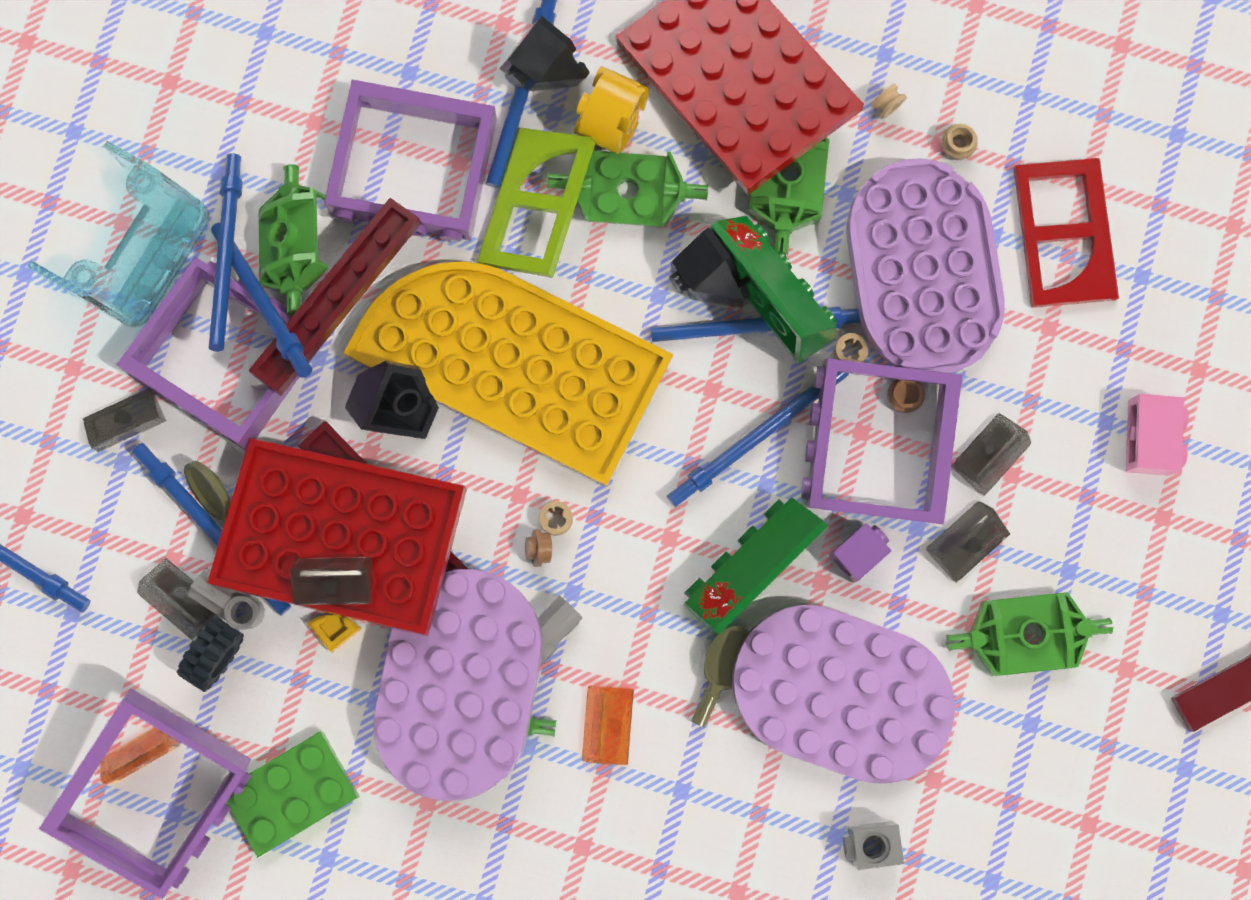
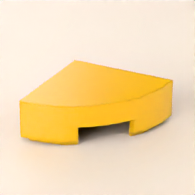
[308,615,362,652]

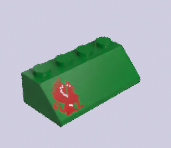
[711,216,837,364]
[683,497,828,636]

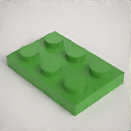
[227,731,360,858]

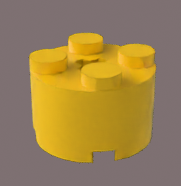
[574,66,650,154]

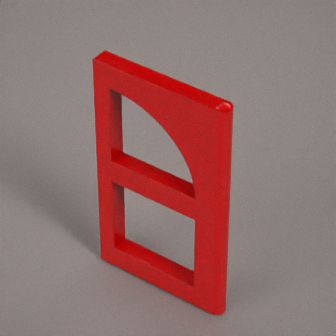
[1013,158,1119,308]

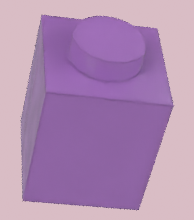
[828,523,892,583]

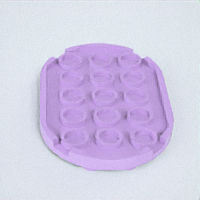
[846,158,1005,374]
[374,569,543,801]
[732,605,955,784]

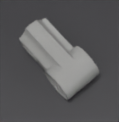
[187,568,265,630]
[538,595,583,667]

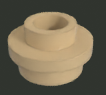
[941,124,978,160]

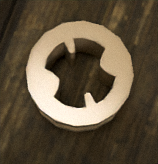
[871,83,907,119]
[833,333,868,363]
[539,501,573,536]

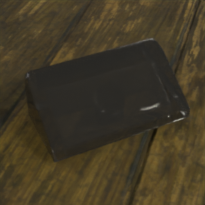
[83,388,166,452]
[951,413,1031,496]
[926,501,1010,583]
[290,557,373,605]
[137,558,215,640]

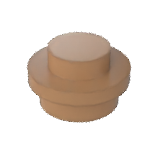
[887,380,925,413]
[525,529,552,567]

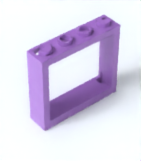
[324,79,497,242]
[116,257,318,451]
[801,358,962,525]
[39,688,252,899]

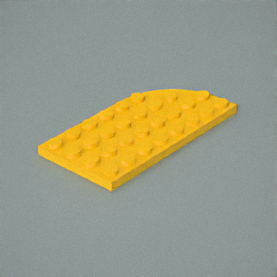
[343,262,673,487]

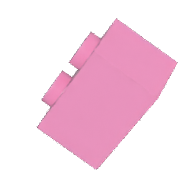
[1126,394,1189,476]

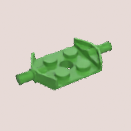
[748,137,829,255]
[548,149,708,227]
[258,164,328,317]
[946,592,1113,676]

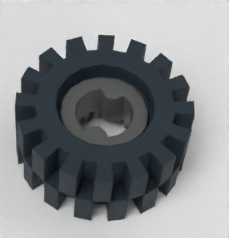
[177,617,244,692]

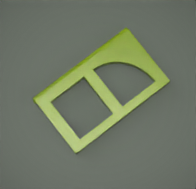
[476,128,595,278]

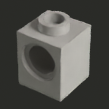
[843,821,904,870]

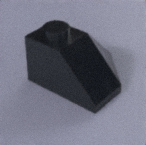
[499,16,590,91]
[669,227,750,308]
[345,360,439,439]

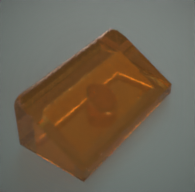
[582,685,634,765]
[100,727,181,785]

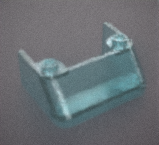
[27,141,210,327]

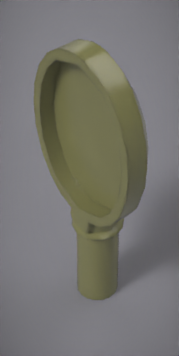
[184,461,231,523]
[691,626,749,728]

